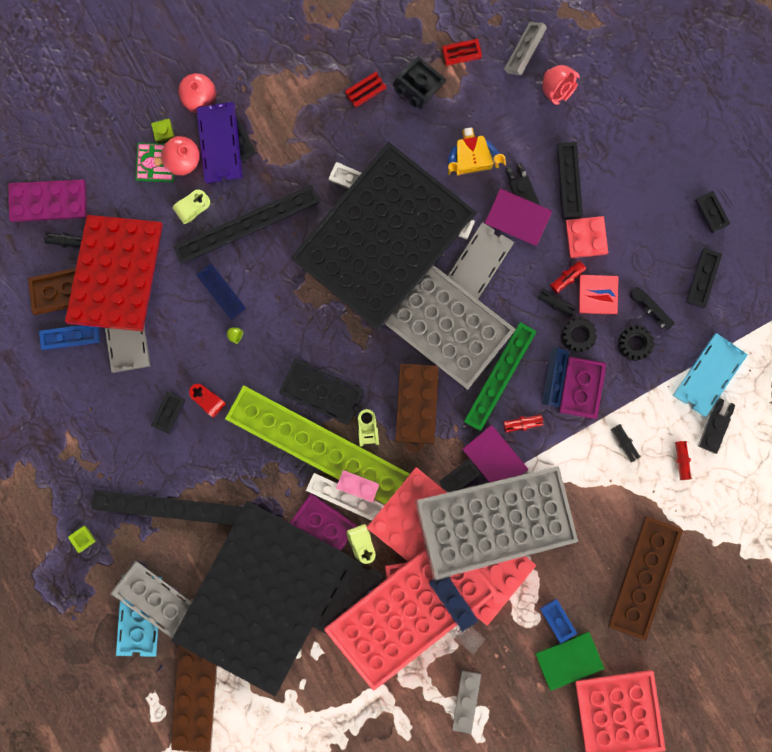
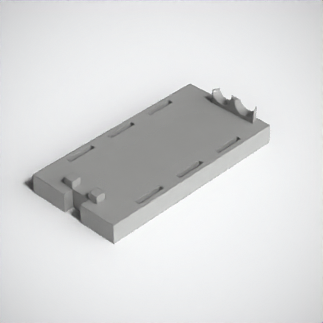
[448,222,514,299]
[105,325,151,373]
[111,561,192,638]

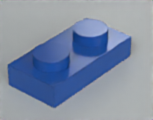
[539,599,577,644]

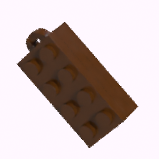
[395,364,439,452]

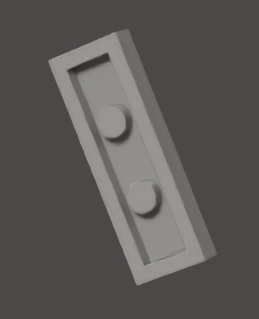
[504,22,547,75]
[452,670,481,734]

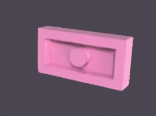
[336,470,379,502]

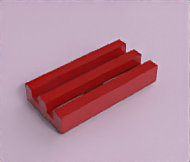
[441,39,482,66]
[345,71,387,108]

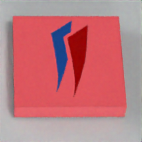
[578,275,618,315]

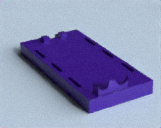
[196,102,243,184]

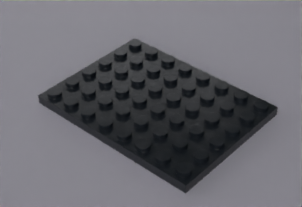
[291,141,477,331]
[171,500,350,697]

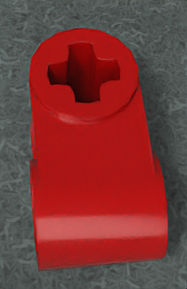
[189,384,226,418]

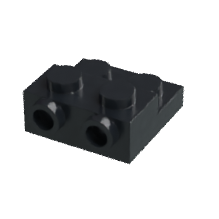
[392,56,447,109]

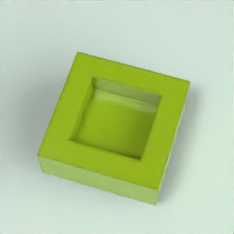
[151,119,175,143]
[68,526,97,553]

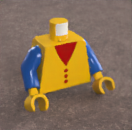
[448,128,506,175]

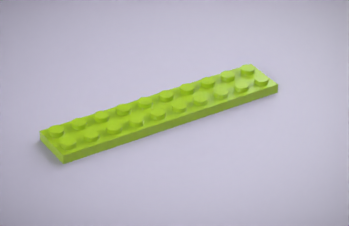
[225,385,409,504]

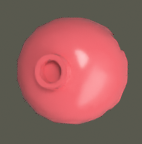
[542,65,580,105]
[178,73,217,113]
[161,136,199,176]

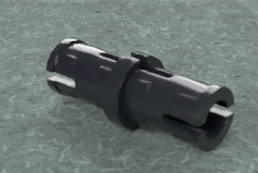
[44,232,83,248]
[538,288,577,317]
[610,424,641,463]

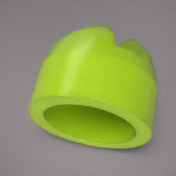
[227,327,243,344]

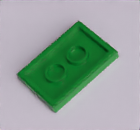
[535,631,604,691]

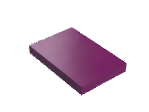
[485,188,553,246]
[558,356,607,420]
[462,425,529,483]
[290,493,358,550]

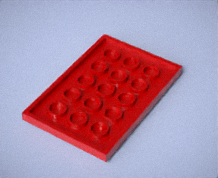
[65,215,163,332]

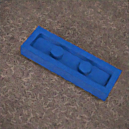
[39,325,100,351]

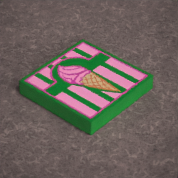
[135,143,175,183]

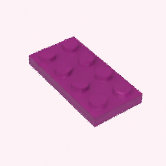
[8,179,87,222]

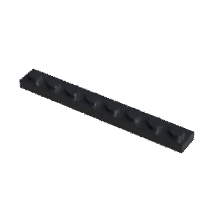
[173,185,320,265]
[91,490,244,525]

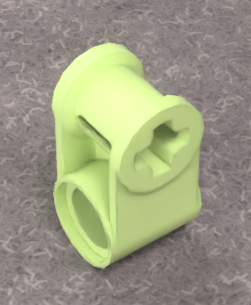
[172,190,210,224]
[358,409,379,447]
[346,524,376,564]

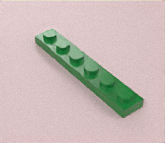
[464,322,537,431]

